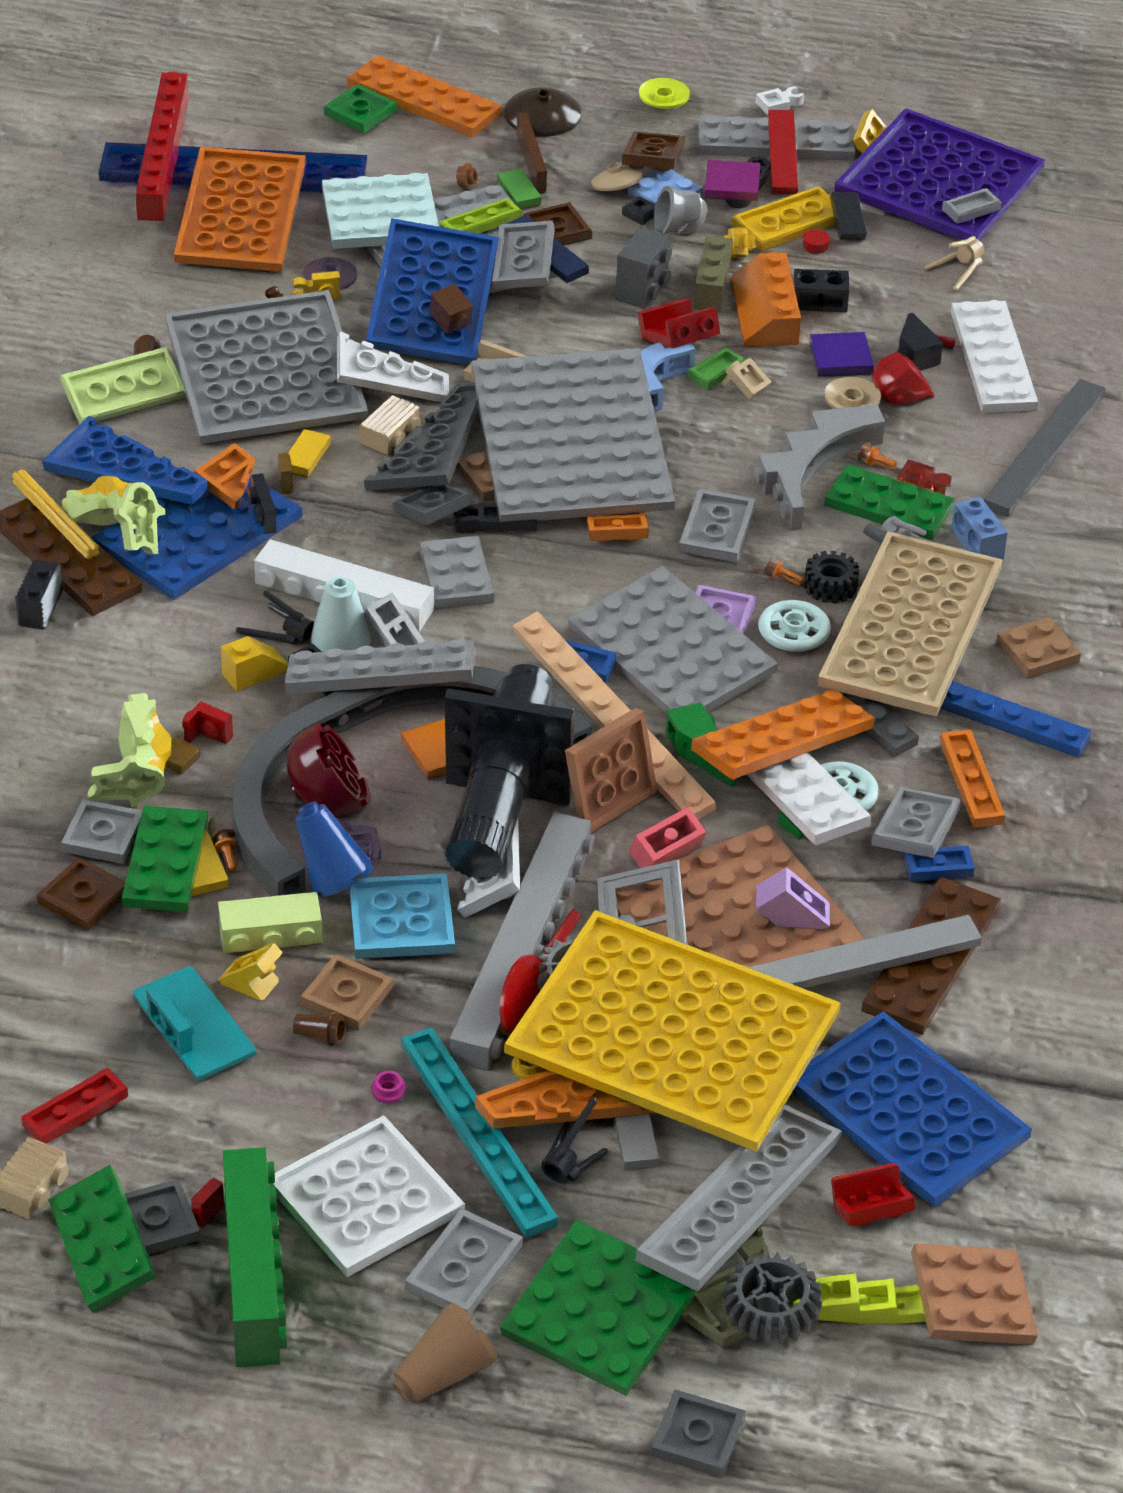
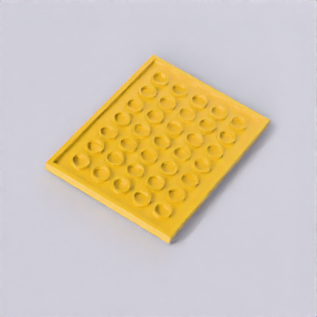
[504,910,841,1152]

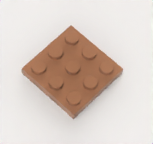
[565,708,657,833]
[911,1243,1038,1345]

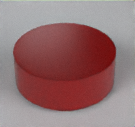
[802,229,830,253]

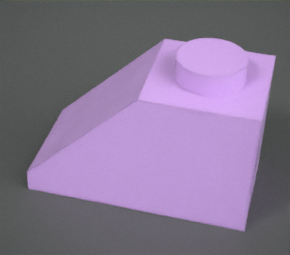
[756,867,830,929]

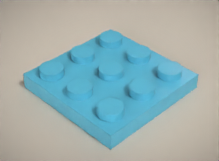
[349,873,455,959]

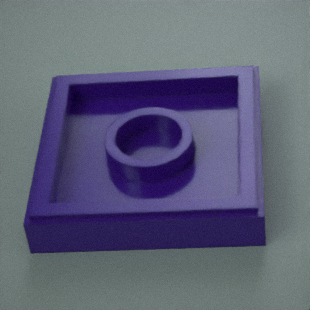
[809,332,874,376]

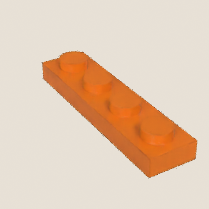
[940,729,1006,828]

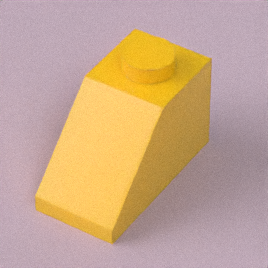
[221,636,288,692]

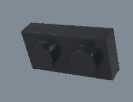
[247,473,277,534]

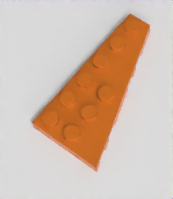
[475,1070,656,1129]

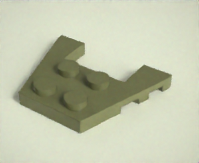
[680,1225,770,1348]

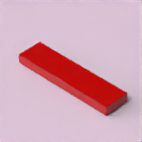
[768,110,798,194]

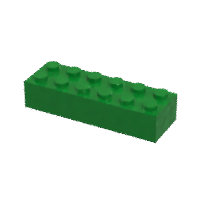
[223,1147,287,1367]

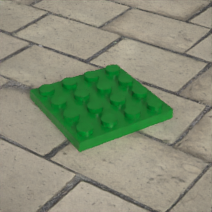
[500,1220,698,1396]

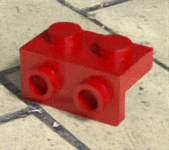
[831,1163,916,1226]

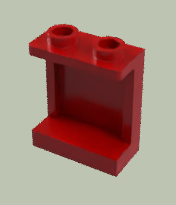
[637,298,721,348]

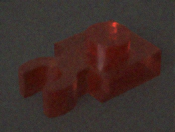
[897,459,952,495]

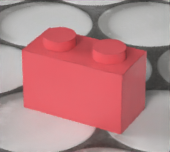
[629,807,706,868]

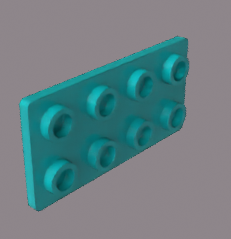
[133,966,257,1081]

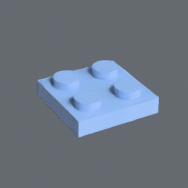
[628,169,702,204]

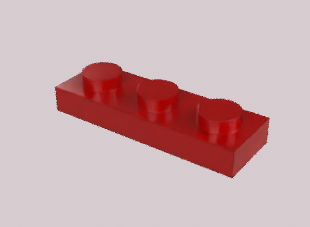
[21,1067,128,1144]

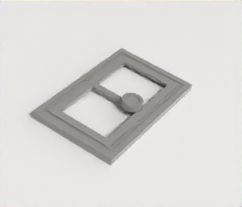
[597,860,687,944]

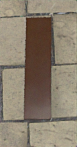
[516,112,547,194]

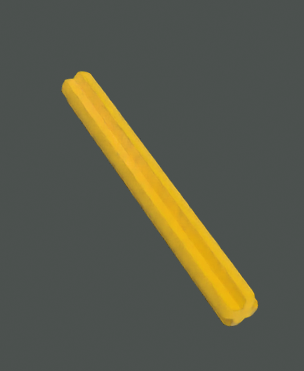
[12,469,99,559]

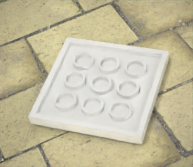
[268,1115,465,1277]

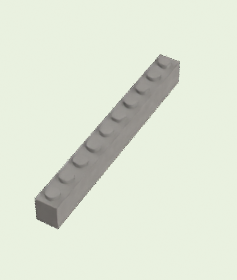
[450,812,595,1071]

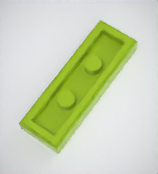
[440,198,522,234]

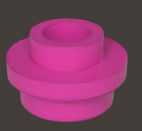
[371,1071,406,1103]

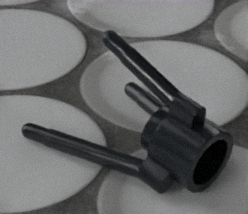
[236,591,314,645]
[541,1097,608,1182]

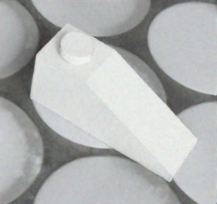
[364,592,425,647]

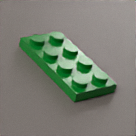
[824,464,955,541]
[122,806,208,912]
[48,1165,156,1313]

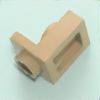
[722,358,772,400]

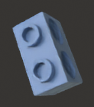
[951,497,1008,560]

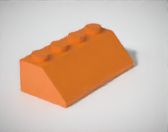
[731,252,801,346]

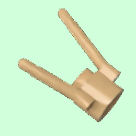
[924,236,984,291]

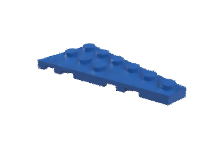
[42,416,208,505]

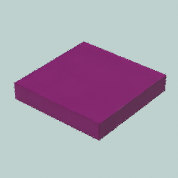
[705,160,760,201]

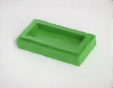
[497,168,542,209]
[687,347,746,390]

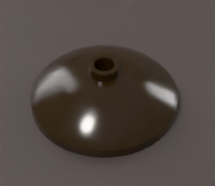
[504,87,581,137]

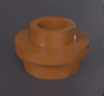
[456,163,478,190]

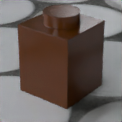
[429,283,473,334]

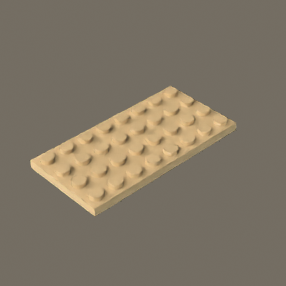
[817,531,1002,717]

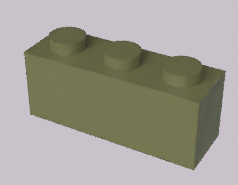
[694,236,733,313]

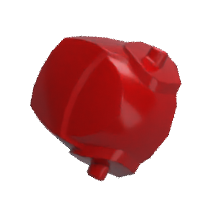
[872,352,934,405]

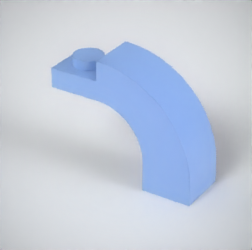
[640,343,695,411]

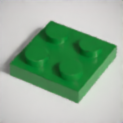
[324,84,397,133]

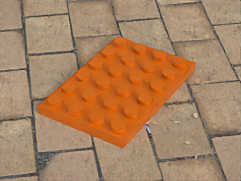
[174,146,306,272]

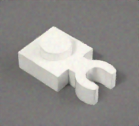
[755,86,804,116]

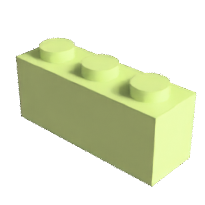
[218,892,322,953]

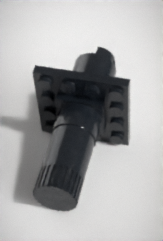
[444,664,574,879]

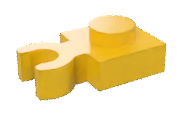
[292,271,341,300]

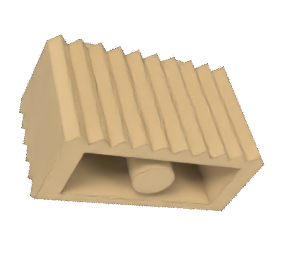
[359,395,421,456]
[0,1137,69,1220]

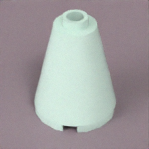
[310,577,371,652]

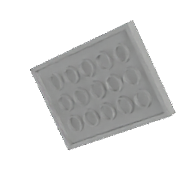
[568,566,778,713]

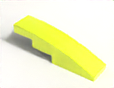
[790,1273,926,1324]

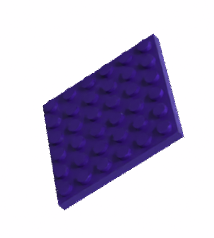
[834,108,1045,241]

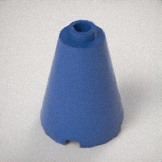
[295,802,374,897]

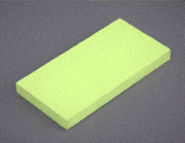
[60,347,186,424]

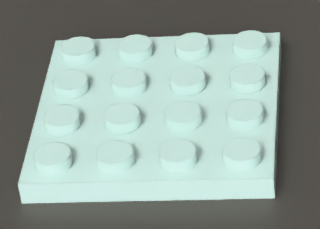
[322,173,439,249]

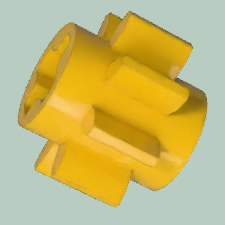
[724,228,755,258]

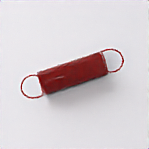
[935,334,963,349]

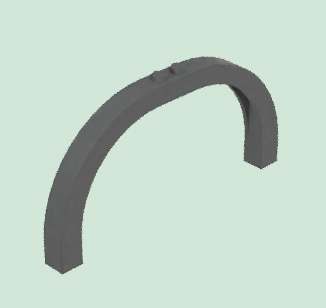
[232,666,592,896]

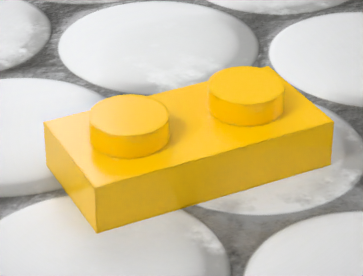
[853,109,887,153]

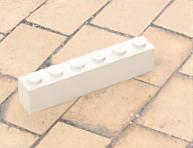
[254,539,434,632]

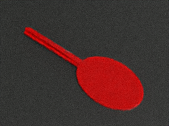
[499,909,582,1034]

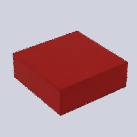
[191,1177,224,1228]

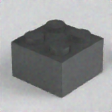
[615,227,672,309]

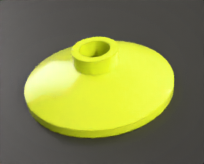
[639,78,690,109]

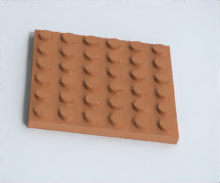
[616,825,865,967]

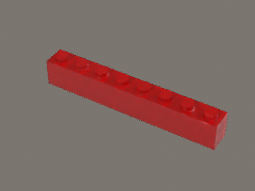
[136,72,189,221]

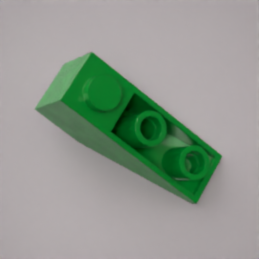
[665,702,736,787]

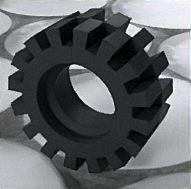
[804,550,859,604]

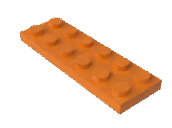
[347,55,502,138]
[691,690,875,780]

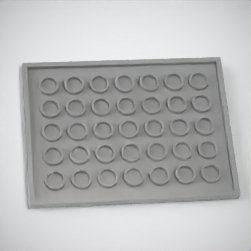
[472,348,675,522]

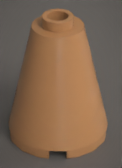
[393,1302,497,1402]

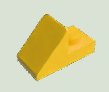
[218,943,283,1001]

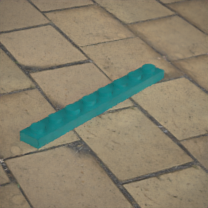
[401,1027,558,1238]

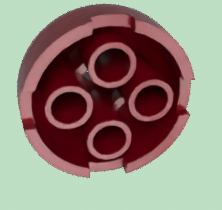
[287,722,371,818]

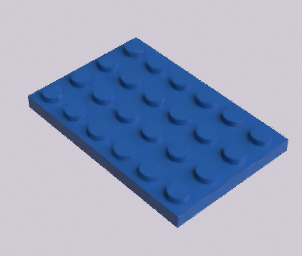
[366,218,499,365]
[92,477,302,600]
[792,1011,1032,1207]

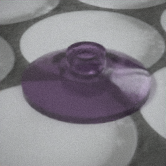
[303,257,357,290]

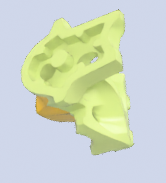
[62,476,165,555]
[87,693,171,808]

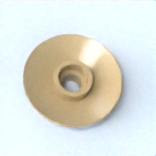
[591,162,643,191]
[824,377,881,409]

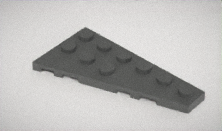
[364,383,479,490]

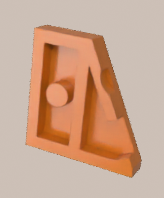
[194,443,256,510]
[587,512,648,543]

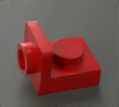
[182,701,233,744]

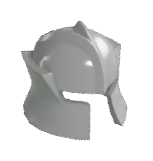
[654,186,707,234]

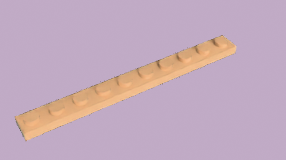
[512,611,716,820]

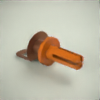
[846,442,897,471]
[748,555,804,587]
[208,817,238,873]

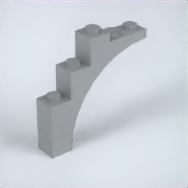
[754,404,885,530]

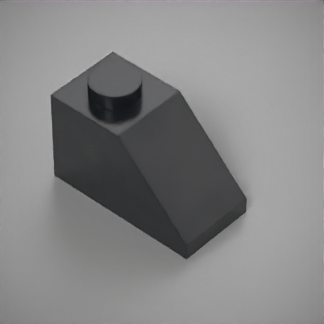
[897,313,943,371]

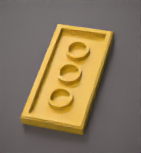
[731,186,836,251]

